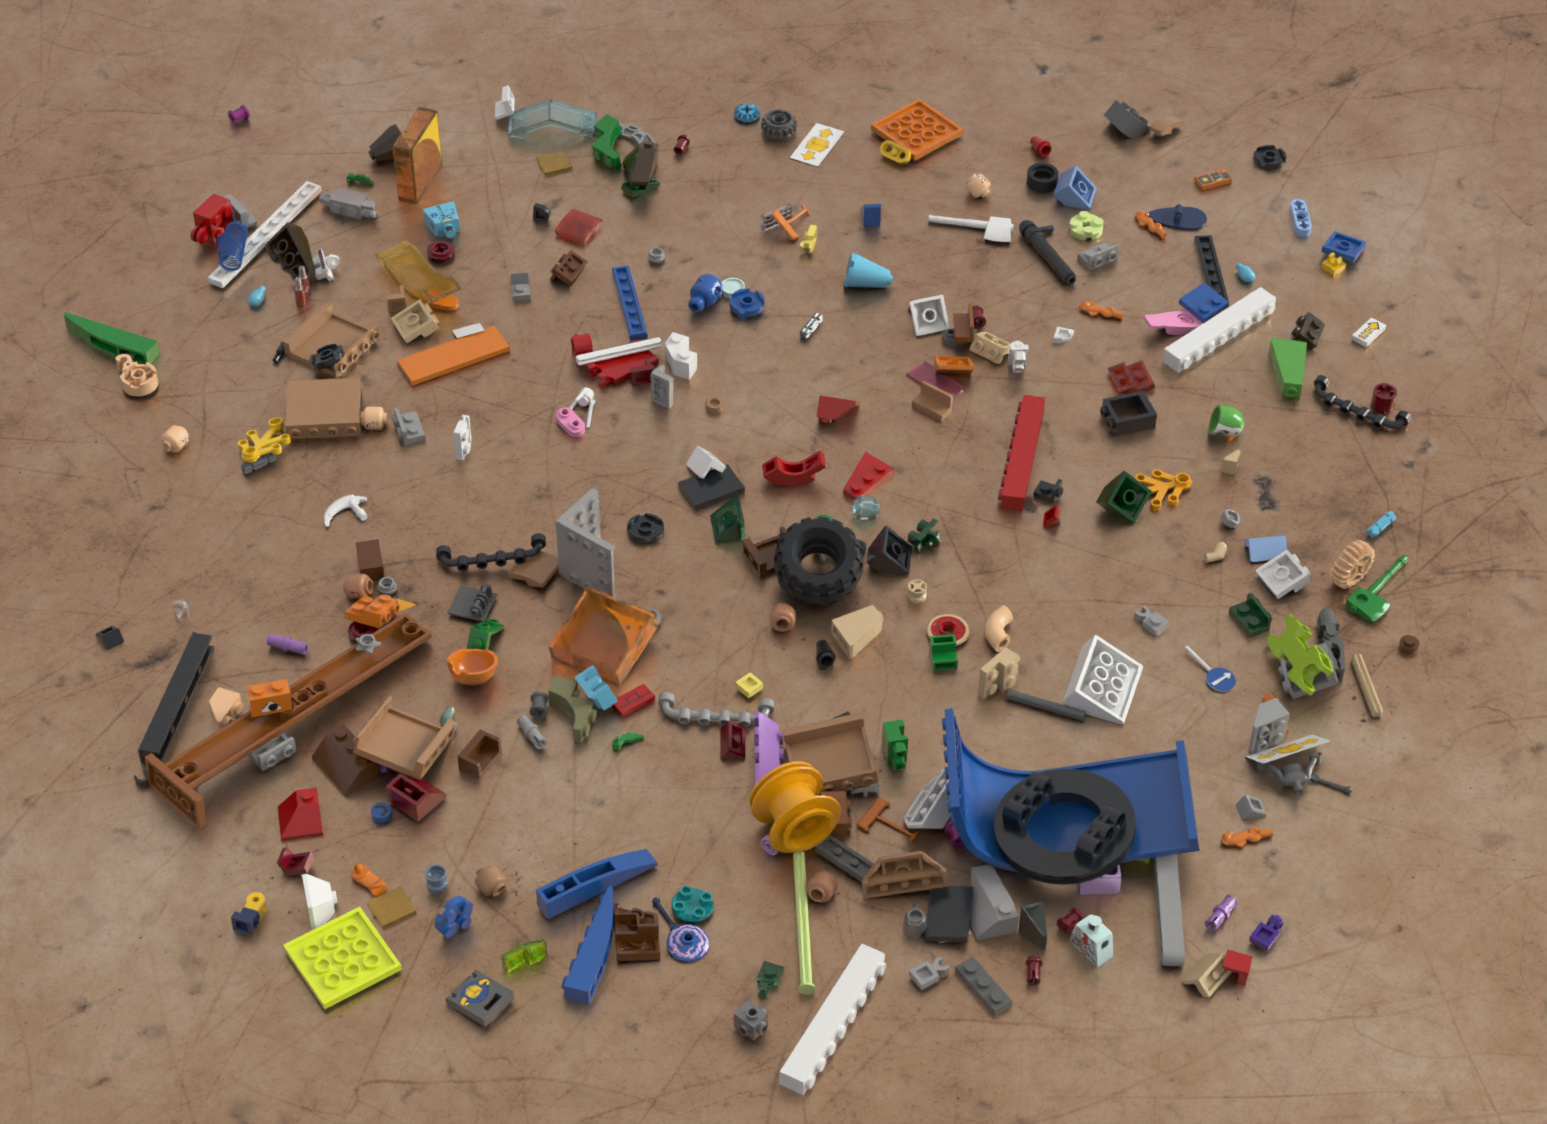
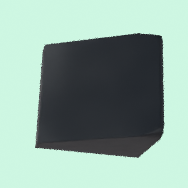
[95,626,124,649]

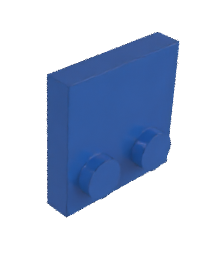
[1321,231,1367,263]
[1179,283,1229,323]

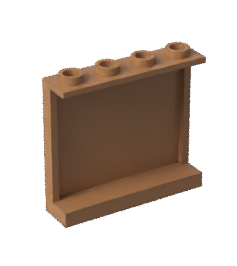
[283,302,380,378]
[285,378,362,439]
[352,695,456,780]
[782,712,878,796]

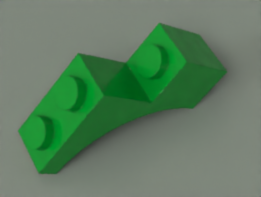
[591,114,622,171]

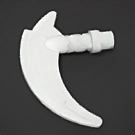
[324,494,368,527]

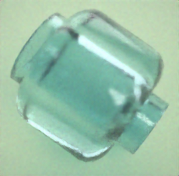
[851,495,880,520]

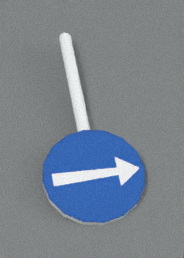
[1185,646,1236,692]

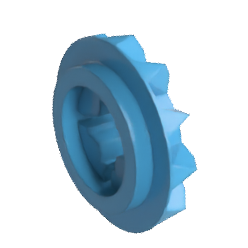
[734,103,760,122]

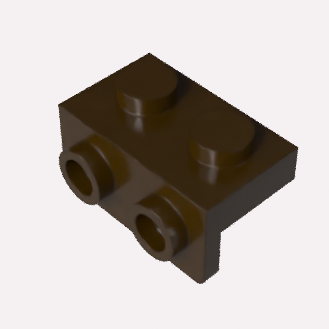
[1291,312,1325,350]

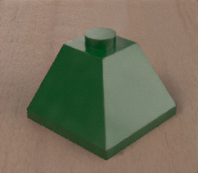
[1096,471,1152,523]

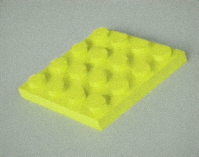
[283,907,402,1010]

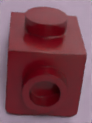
[277,847,314,876]

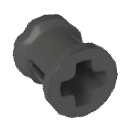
[529,692,549,718]

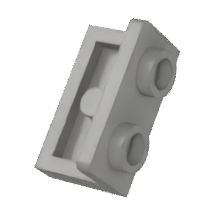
[248,733,296,771]

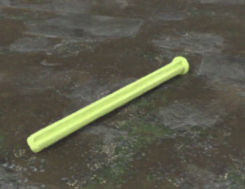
[793,851,815,995]

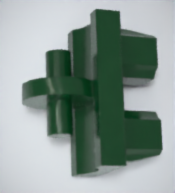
[907,518,942,554]

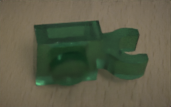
[757,961,784,998]

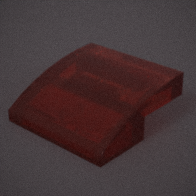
[555,209,603,245]
[1107,360,1155,395]

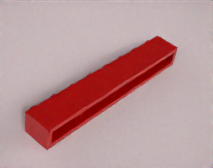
[998,395,1045,511]

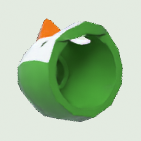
[1208,405,1245,442]

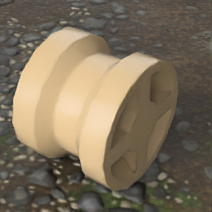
[907,579,927,604]

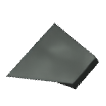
[1018,902,1047,949]

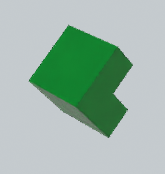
[929,634,958,671]

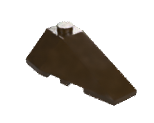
[622,141,658,186]

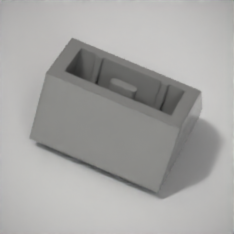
[1248,698,1290,754]

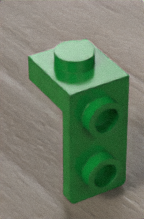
[467,619,504,650]

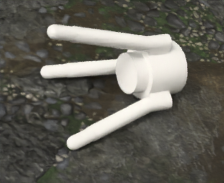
[569,387,595,428]

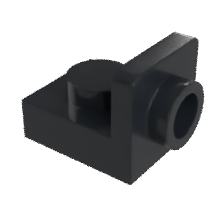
[1033,479,1064,504]

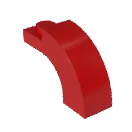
[762,451,826,486]

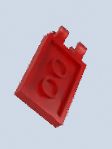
[587,340,659,387]

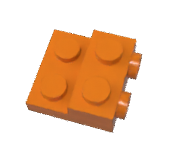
[344,595,400,629]

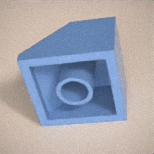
[1054,165,1097,210]

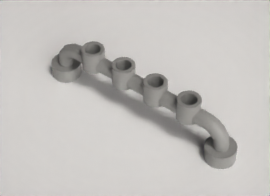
[658,692,774,728]

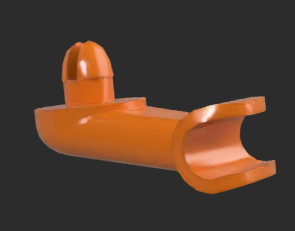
[350,863,388,897]

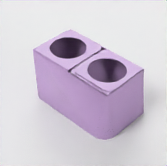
[1076,865,1121,895]

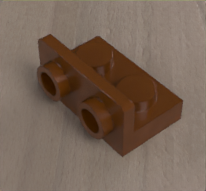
[550,250,588,286]

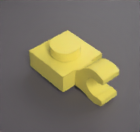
[800,225,817,253]

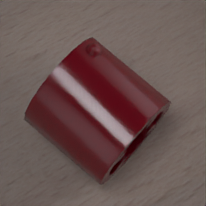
[1370,383,1397,415]

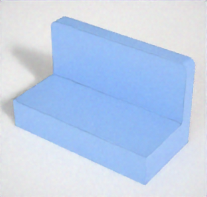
[1244,535,1287,562]

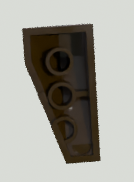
[265,222,316,282]

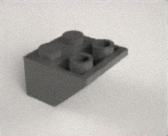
[1104,100,1150,138]

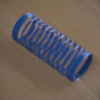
[219,222,248,271]

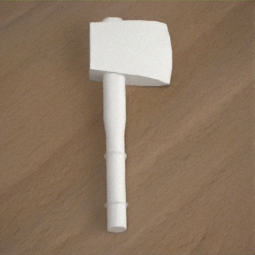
[928,215,1014,242]

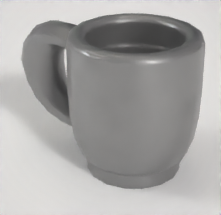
[903,903,927,940]

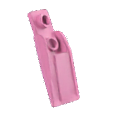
[1144,310,1204,335]

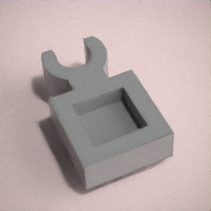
[1134,606,1170,637]
[909,957,950,990]

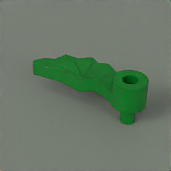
[346,173,374,186]
[612,732,644,750]

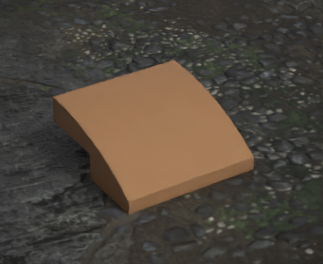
[508,549,559,587]

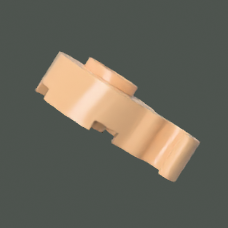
[115,354,158,396]

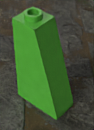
[1269,337,1307,398]

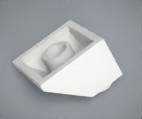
[909,295,950,336]
[302,874,338,930]

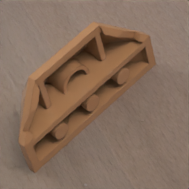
[861,851,948,899]

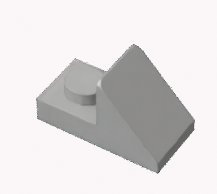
[511,272,531,301]

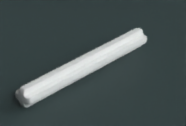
[576,337,662,366]

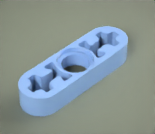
[1290,199,1312,237]

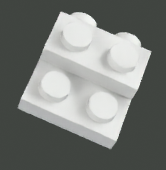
[1255,550,1311,599]

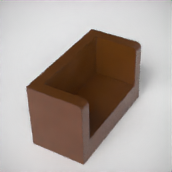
[356,539,384,581]
[457,729,502,779]

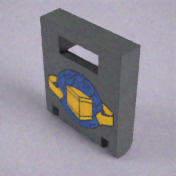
[446,970,514,1027]

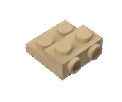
[391,299,439,343]
[978,647,1020,699]

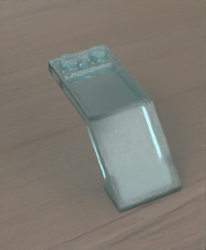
[508,99,597,139]

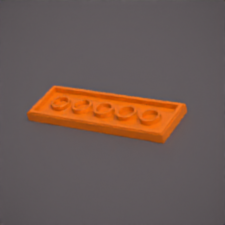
[397,326,510,386]

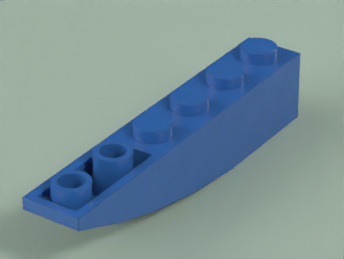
[536,849,658,919]
[561,886,614,1005]

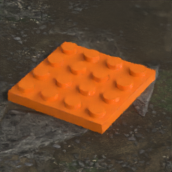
[871,98,964,161]

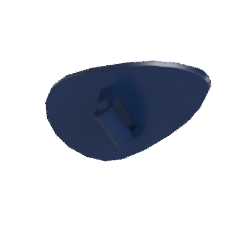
[1148,204,1207,230]

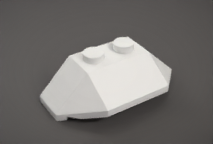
[904,768,952,829]

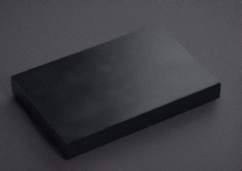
[678,464,745,510]
[924,886,974,942]

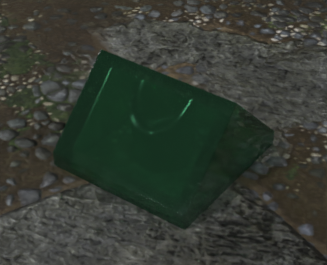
[710,494,745,543]

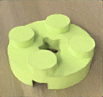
[1069,211,1103,240]

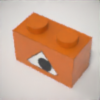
[246,679,292,717]

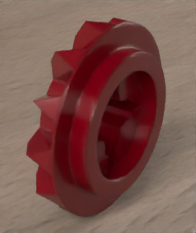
[427,241,455,262]
[348,621,379,642]

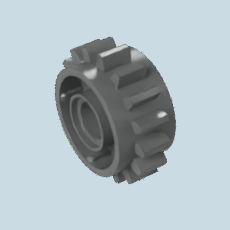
[761,109,797,140]

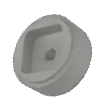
[1221,509,1241,528]

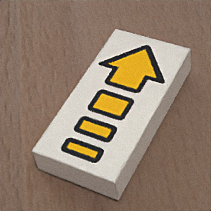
[1351,317,1386,347]

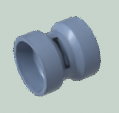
[425,864,448,894]

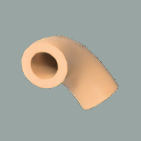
[984,605,1013,652]

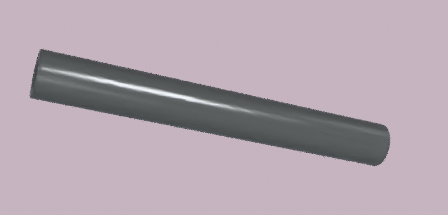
[1006,689,1086,721]

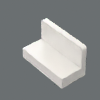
[495,85,515,120]
[686,446,726,479]

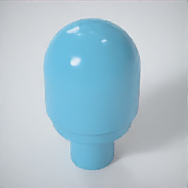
[1235,263,1255,283]
[248,286,266,307]

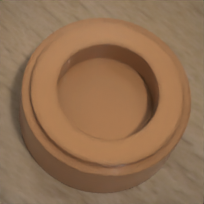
[705,397,724,414]

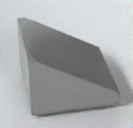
[1236,795,1267,820]

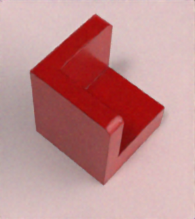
[1222,949,1253,986]

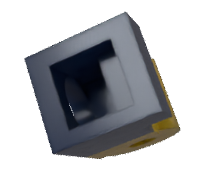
[231,892,267,935]

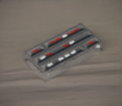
[761,203,793,231]

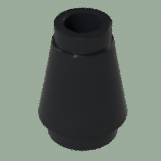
[816,640,836,667]

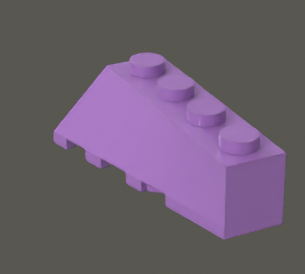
[754,711,783,785]

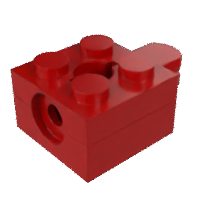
[190,194,234,245]

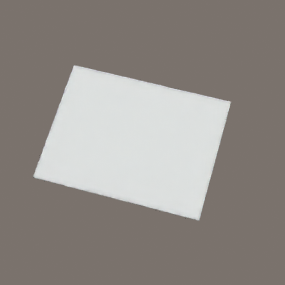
[452,323,485,338]

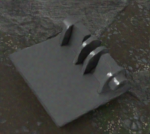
[447,583,497,622]

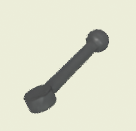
[1311,774,1353,794]

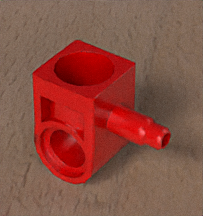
[571,333,593,366]

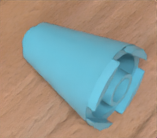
[843,252,893,288]

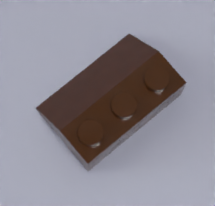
[312,724,380,796]

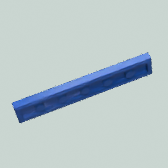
[612,266,648,340]

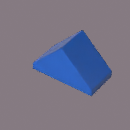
[861,204,881,227]

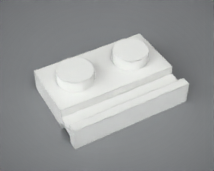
[453,414,472,460]

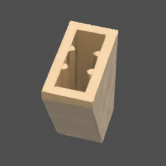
[831,605,884,659]

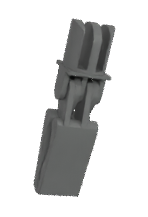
[1317,608,1345,683]

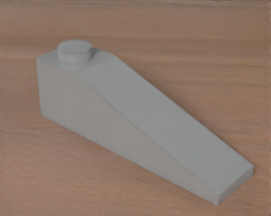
[970,864,1019,941]

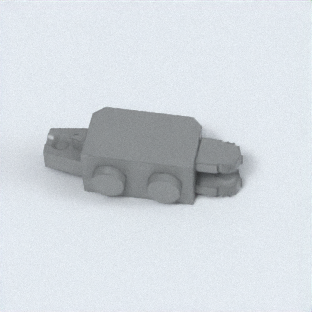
[319,188,377,220]

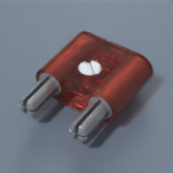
[294,266,310,307]

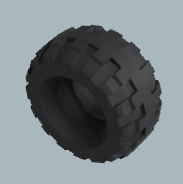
[774,516,863,606]

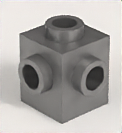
[734,1000,769,1040]

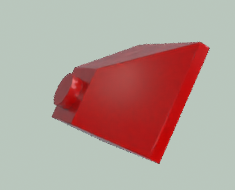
[816,395,860,423]
[277,787,323,841]

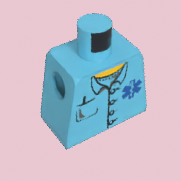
[423,201,459,238]

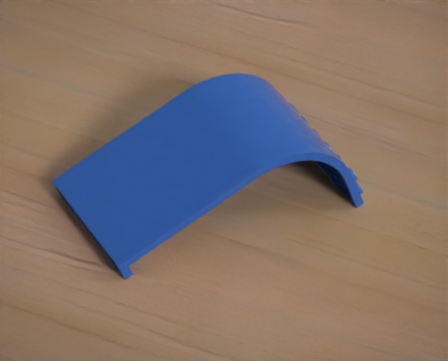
[942,708,1200,872]

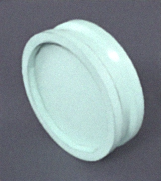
[722,278,745,299]

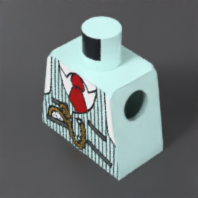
[1069,915,1113,968]

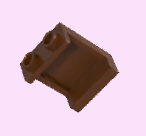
[742,526,801,578]

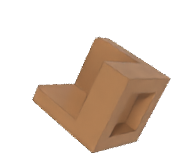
[387,285,406,313]

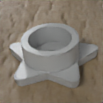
[356,634,381,654]

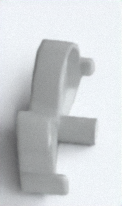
[851,783,880,797]

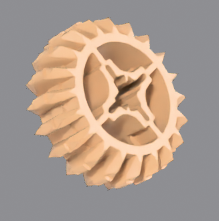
[1330,540,1375,589]

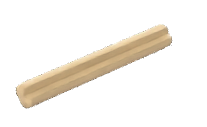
[1351,654,1383,718]

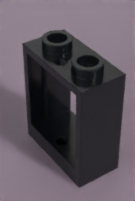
[1100,391,1157,436]

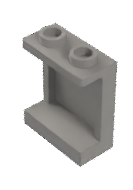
[1279,643,1339,699]

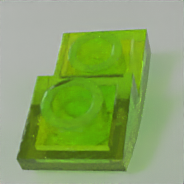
[501,939,547,973]

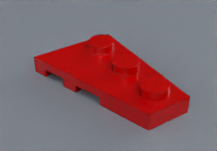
[843,451,894,503]

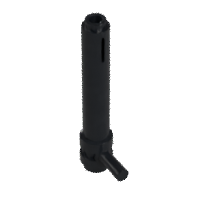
[1019,220,1076,285]

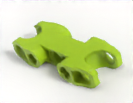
[1267,613,1334,695]

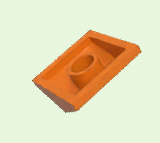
[934,356,974,374]

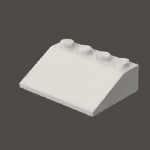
[1062,635,1143,725]

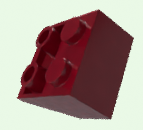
[386,773,447,822]

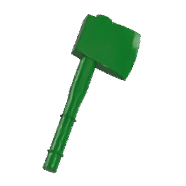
[1345,555,1409,622]

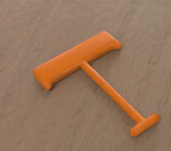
[771,205,810,241]
[857,798,919,842]

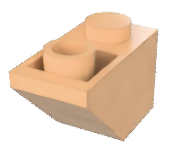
[209,687,243,730]

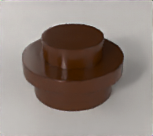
[1399,635,1420,654]

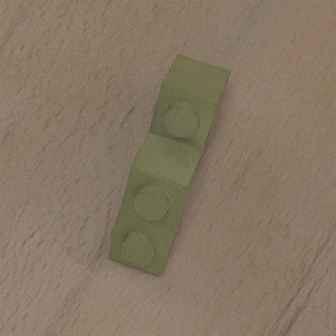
[548,676,597,744]

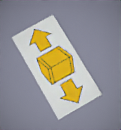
[790,123,845,166]
[1245,734,1330,763]

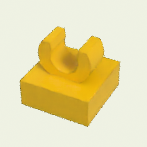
[1321,252,1346,276]

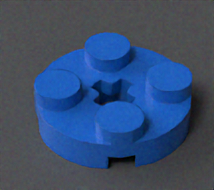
[730,288,765,319]
[434,896,473,938]

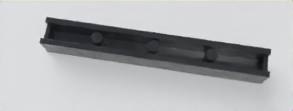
[138,632,214,764]

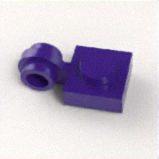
[1249,914,1284,951]

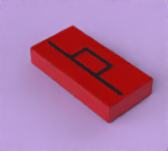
[612,684,655,718]

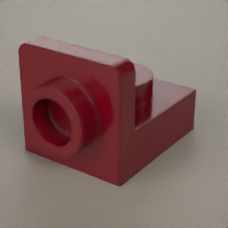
[630,358,655,386]

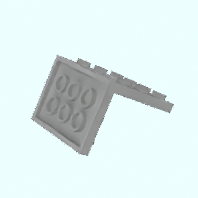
[556,488,618,605]

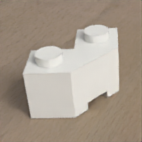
[665,332,697,380]

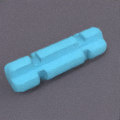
[1367,511,1396,537]

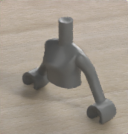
[1257,752,1322,796]

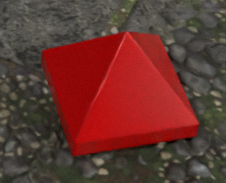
[1043,504,1060,528]

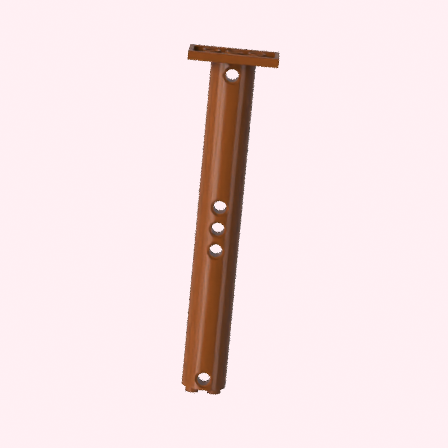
[145,613,432,830]

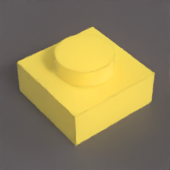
[735,672,764,698]

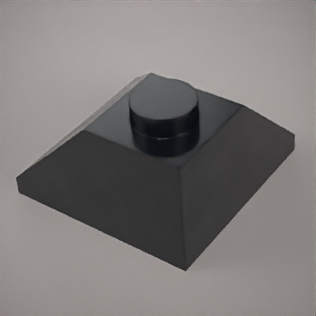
[866,525,912,575]

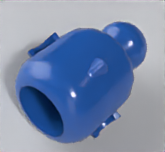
[688,274,723,313]

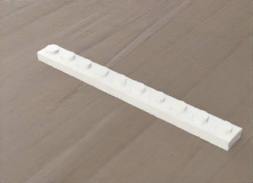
[208,181,322,288]

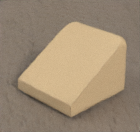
[1221,449,1241,475]

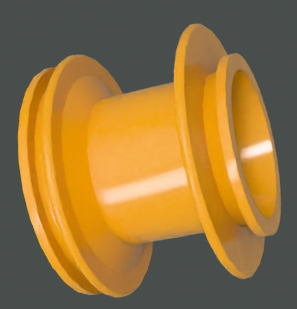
[749,762,841,853]

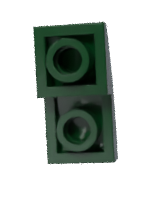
[621,175,660,197]

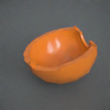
[447,648,498,686]

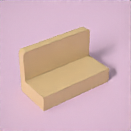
[1182,953,1232,998]

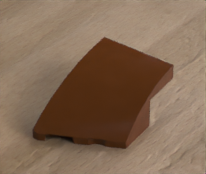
[614,903,660,961]

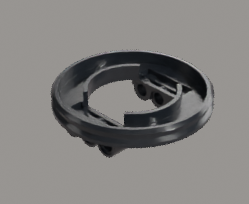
[994,769,1136,885]

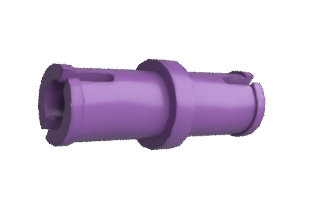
[267,633,308,655]
[1205,894,1238,931]

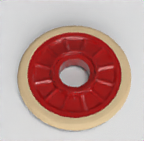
[927,614,970,646]

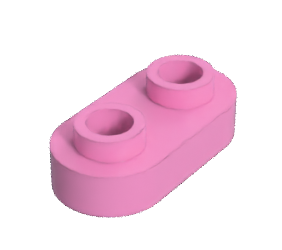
[556,407,585,437]

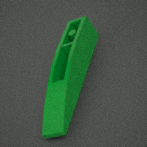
[64,312,160,365]

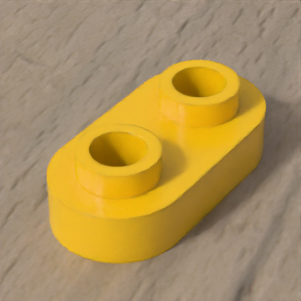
[880,140,911,164]

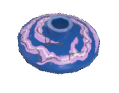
[667,924,709,962]

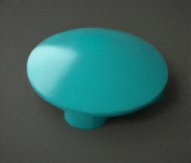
[671,885,714,922]

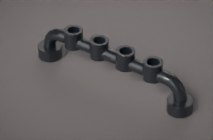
[1314,375,1412,429]
[436,533,546,571]

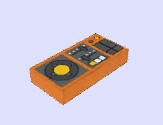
[1194,169,1232,191]

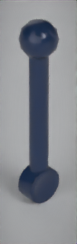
[652,897,678,931]

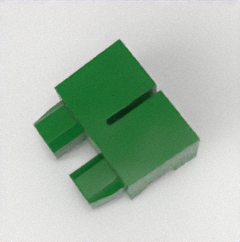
[881,719,908,770]

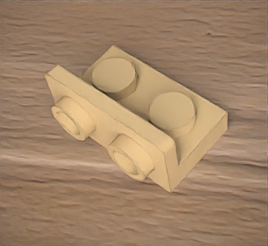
[970,331,1010,364]

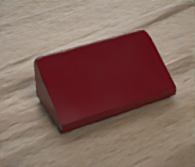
[720,721,745,760]

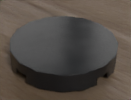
[1253,145,1287,170]
[309,344,345,369]
[627,513,664,544]

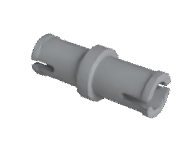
[517,714,547,749]

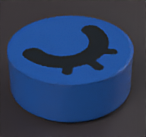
[371,802,392,823]

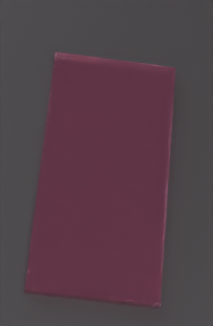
[906,361,965,397]

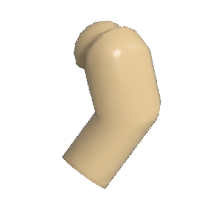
[1204,542,1228,563]

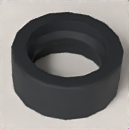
[1026,163,1059,192]

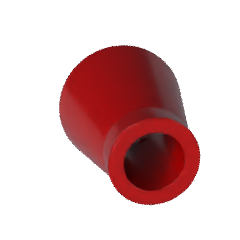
[1030,136,1052,156]

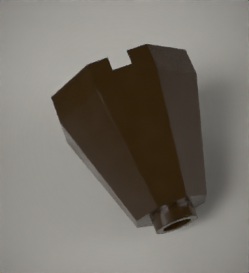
[368,124,411,162]

